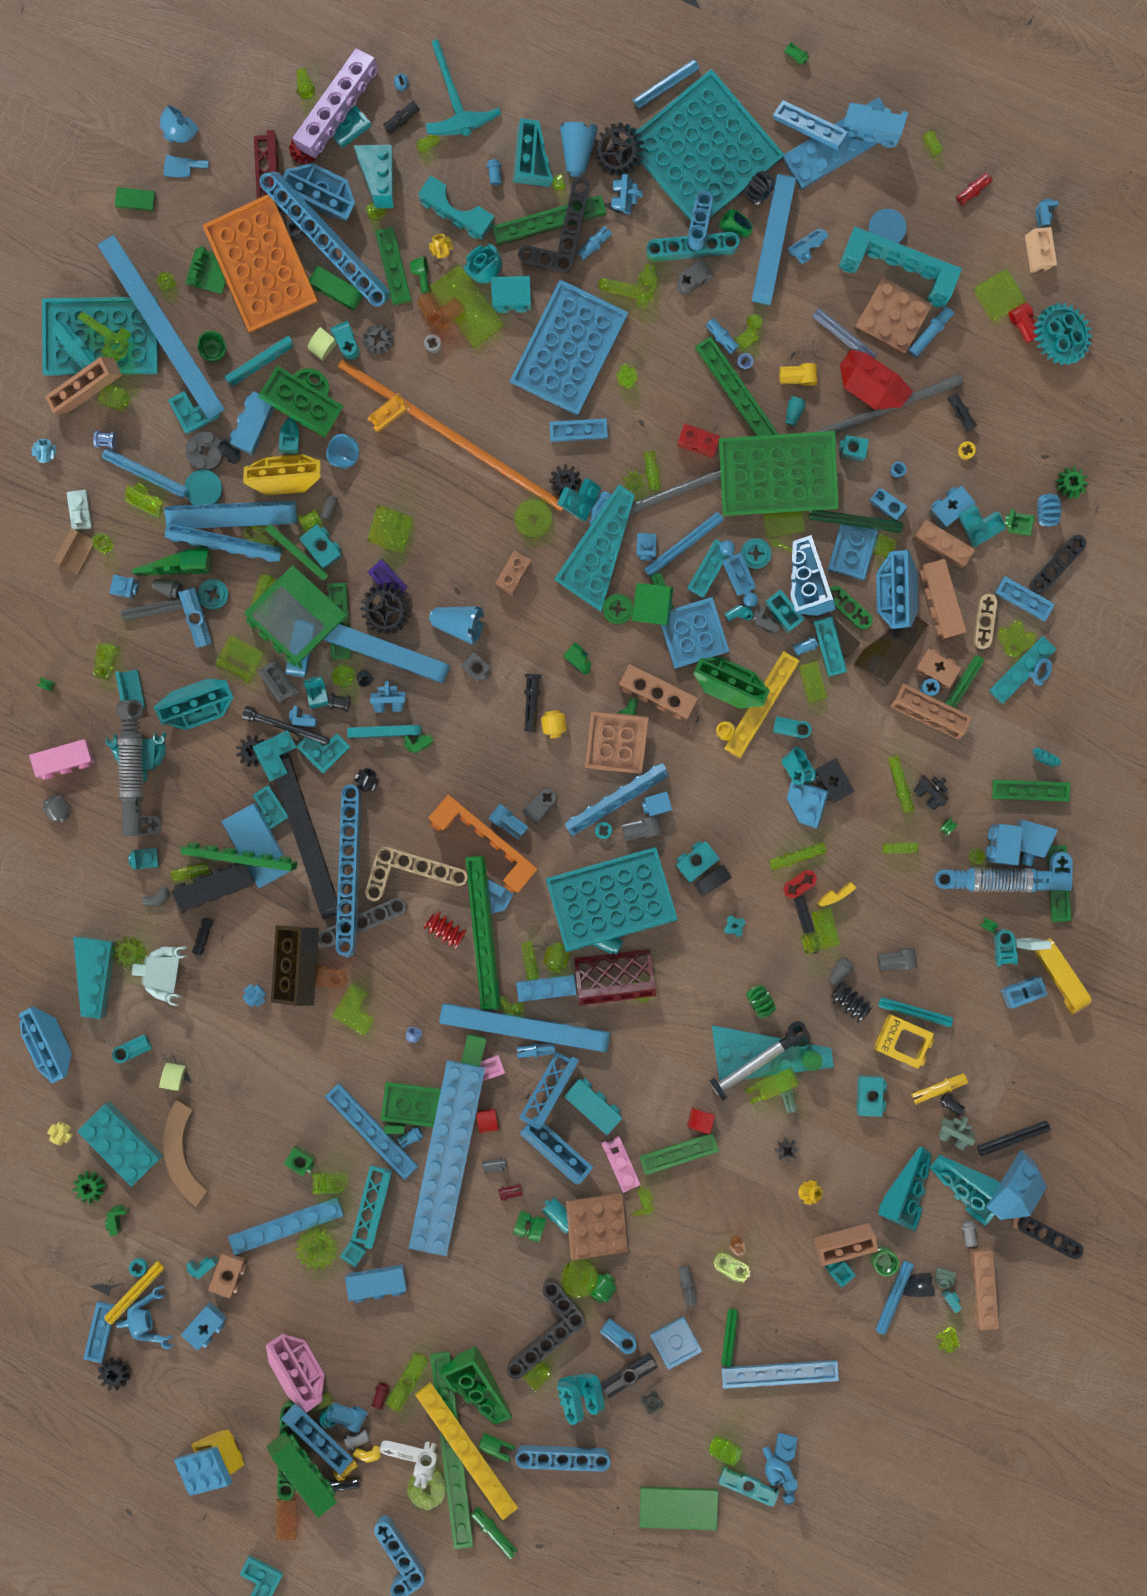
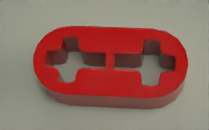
[783,870,817,898]

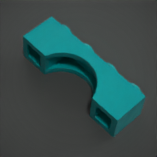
[418,175,495,241]

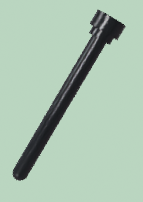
[242,705,330,745]

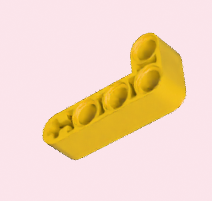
[1033,938,1092,1015]

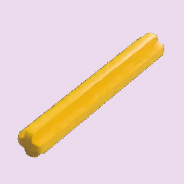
[104,1261,164,1325]

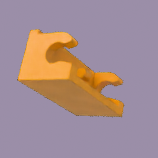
[368,393,410,432]

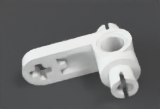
[379,1441,438,1488]

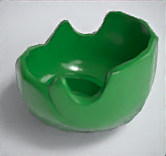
[197,330,227,363]

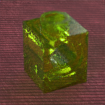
[97,385,130,412]

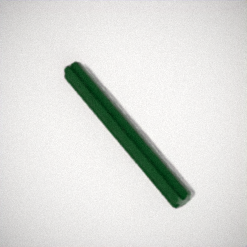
[809,510,904,533]

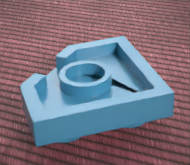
[787,781,829,829]

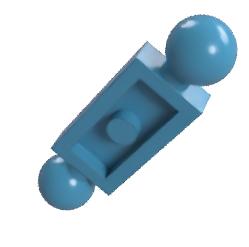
[720,540,758,608]

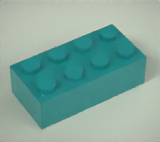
[77,1101,163,1187]

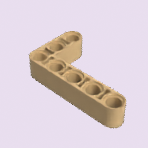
[365,847,468,901]

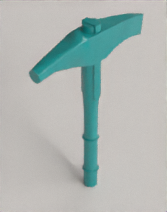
[426,39,501,137]

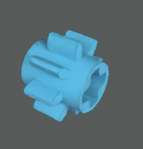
[32,439,56,463]

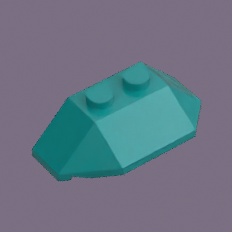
[154,678,234,730]

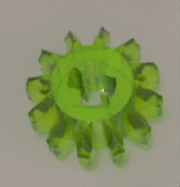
[113,936,146,968]
[708,1435,742,1466]

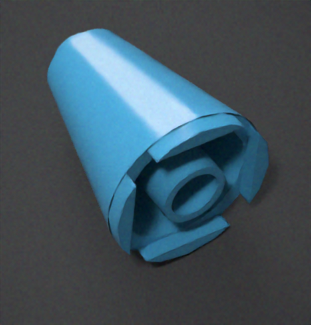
[560,122,598,177]
[429,606,484,645]

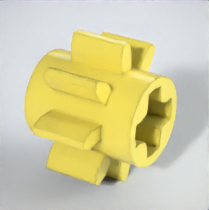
[47,1122,73,1146]

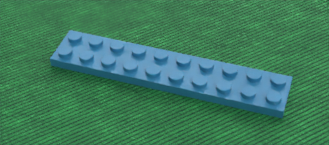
[409,1060,485,1256]

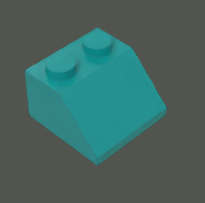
[491,276,531,313]

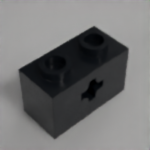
[815,758,855,803]

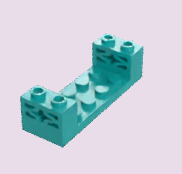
[838,226,962,308]

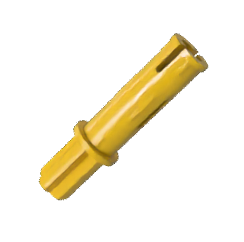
[911,1073,968,1105]

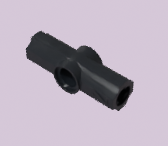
[600,1352,658,1398]

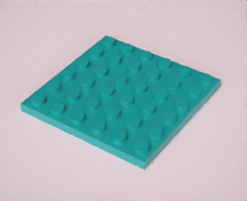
[624,69,785,222]

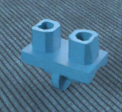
[611,174,643,214]
[370,681,406,713]

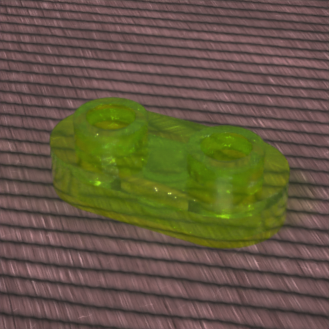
[713,1252,750,1282]

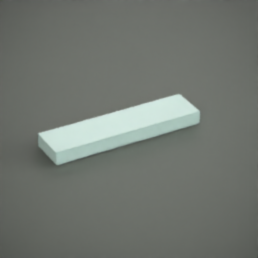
[1015,938,1051,950]

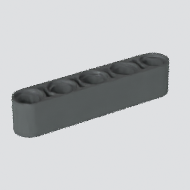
[318,898,407,947]

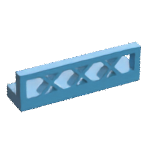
[519,1052,579,1130]

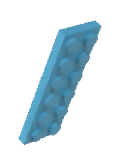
[782,97,886,190]

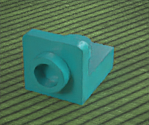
[128,848,159,870]
[186,1255,219,1279]
[824,1261,856,1288]

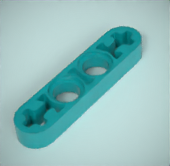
[347,725,422,738]

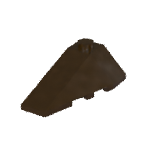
[853,616,929,687]

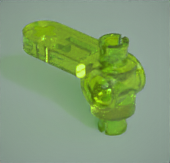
[597,264,658,309]
[77,311,132,363]

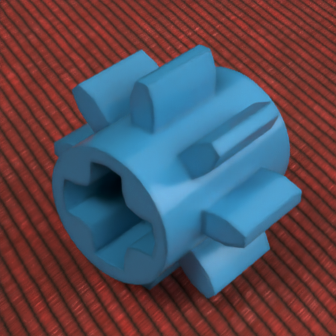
[242,984,267,1007]

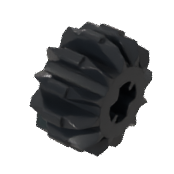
[744,171,776,205]
[549,464,582,496]
[236,735,265,767]
[98,1357,131,1391]

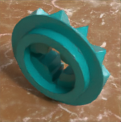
[741,538,771,569]
[198,579,229,610]
[1031,748,1062,768]

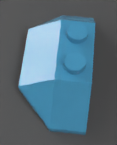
[283,163,355,221]
[876,550,919,629]
[19,1007,72,1084]
[986,1150,1047,1220]

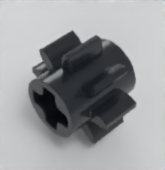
[354,768,379,792]
[775,1137,799,1163]

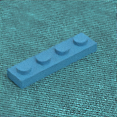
[773,100,848,151]

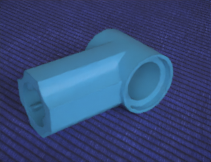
[488,803,528,840]
[600,1318,637,1354]
[326,1402,368,1433]

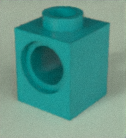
[838,435,869,462]

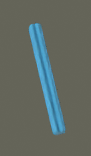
[102,449,188,498]
[645,512,723,577]

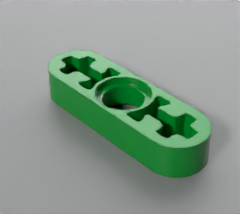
[830,586,873,630]

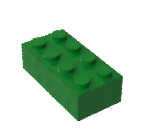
[266,1431,337,1518]

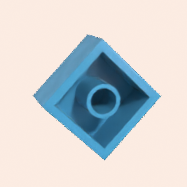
[985,824,1023,865]

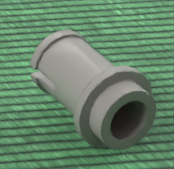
[961,1221,978,1247]
[344,1429,370,1450]

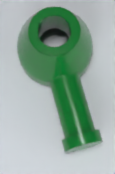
[410,256,430,294]

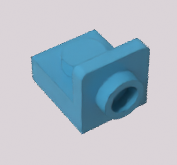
[1035,199,1059,228]
[636,533,657,561]
[109,575,139,599]
[289,706,318,728]

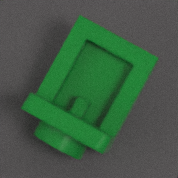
[1005,509,1035,536]
[105,1205,130,1236]

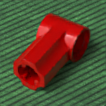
[1008,302,1038,344]

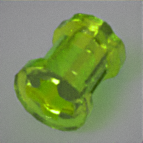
[734,326,759,351]
[298,508,322,532]
[92,533,113,553]

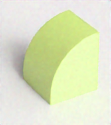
[308,327,337,361]
[159,1063,186,1091]

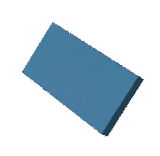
[221,803,290,888]

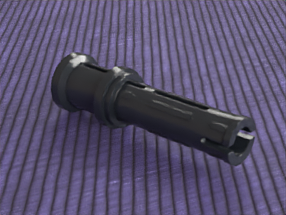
[524,674,542,732]

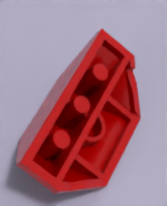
[840,350,913,410]

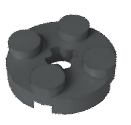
[185,432,224,471]

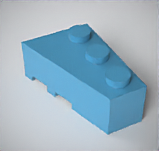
[842,103,908,148]

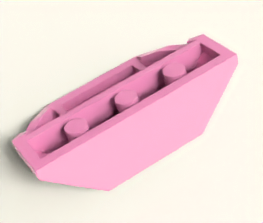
[266,1334,324,1413]

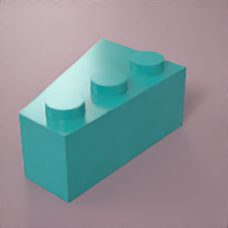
[354,145,394,208]

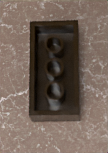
[271,925,319,1006]

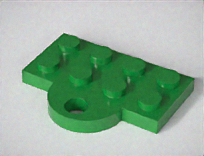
[258,365,344,438]

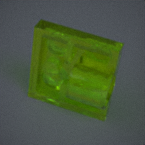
[367,505,414,554]

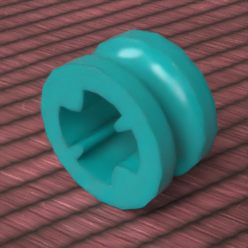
[595,822,612,839]
[129,1258,148,1277]

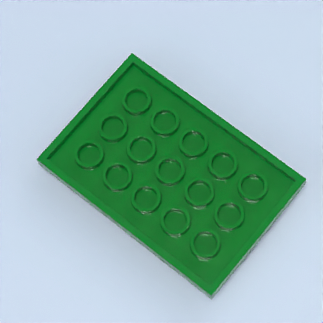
[719,431,838,516]

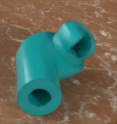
[724,605,753,622]

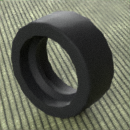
[694,865,732,897]

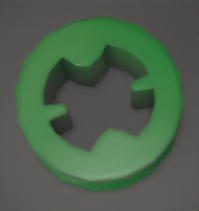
[37,677,56,692]
[939,817,958,836]
[979,917,999,934]

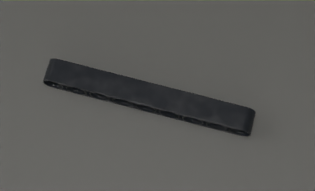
[276,752,337,920]

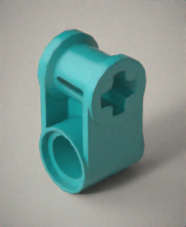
[330,320,360,360]
[782,747,816,785]
[994,929,1018,967]

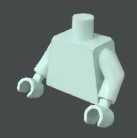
[132,946,187,1006]

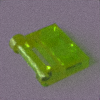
[215,635,265,683]

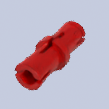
[956,172,993,206]

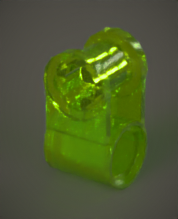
[311,1172,349,1194]

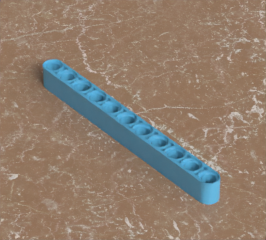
[97,234,225,420]

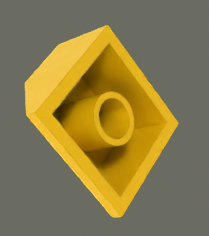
[191,1429,245,1475]

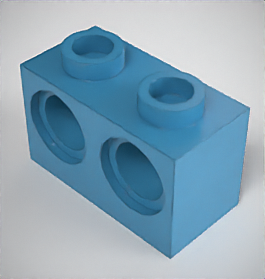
[1000,976,1048,1009]

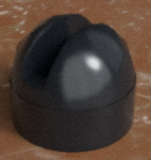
[356,670,373,687]

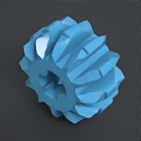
[1036,494,1062,527]

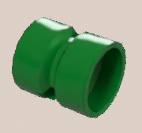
[513,1210,546,1243]
[870,1246,899,1276]

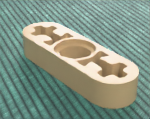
[973,594,997,650]

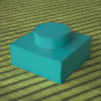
[941,1289,962,1313]

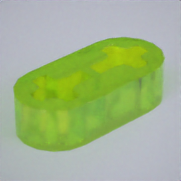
[243,525,278,545]
[882,843,919,854]

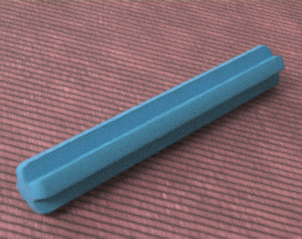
[633,60,699,109]
[875,1261,914,1334]

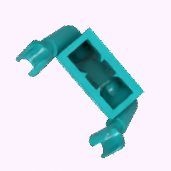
[105,731,167,782]

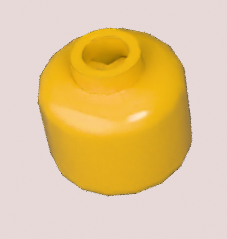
[541,710,567,738]

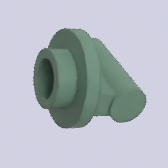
[935,1267,956,1289]

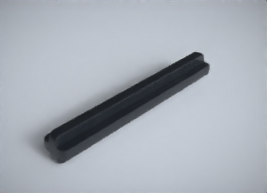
[977,1121,1051,1156]

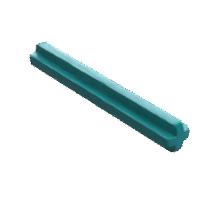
[878,997,953,1027]

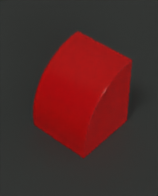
[687,1107,715,1134]
[476,1108,499,1134]

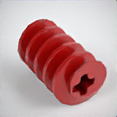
[423,911,466,951]

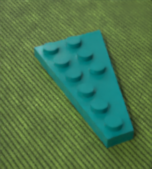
[554,484,635,612]
[711,1025,834,1081]

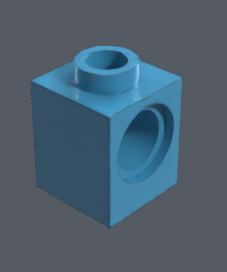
[642,791,672,817]

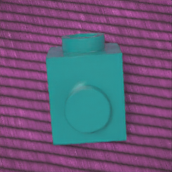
[303,676,329,709]

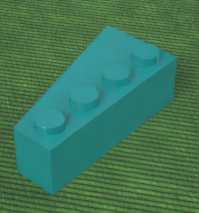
[73,936,117,1019]

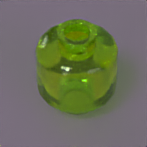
[543,942,570,972]

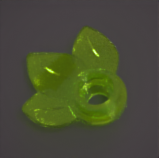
[998,620,1036,657]

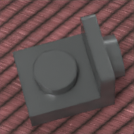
[752,607,779,635]

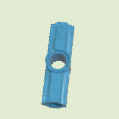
[178,587,212,648]

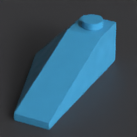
[791,535,836,616]

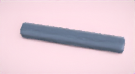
[813,308,876,358]

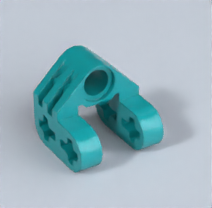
[557,1373,605,1425]

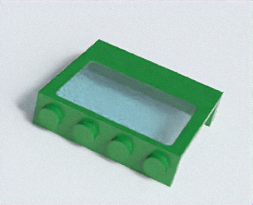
[243,565,349,669]

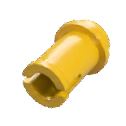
[332,1459,358,1481]

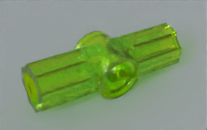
[385,1352,429,1412]

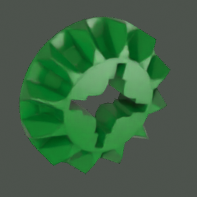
[603,594,633,624]

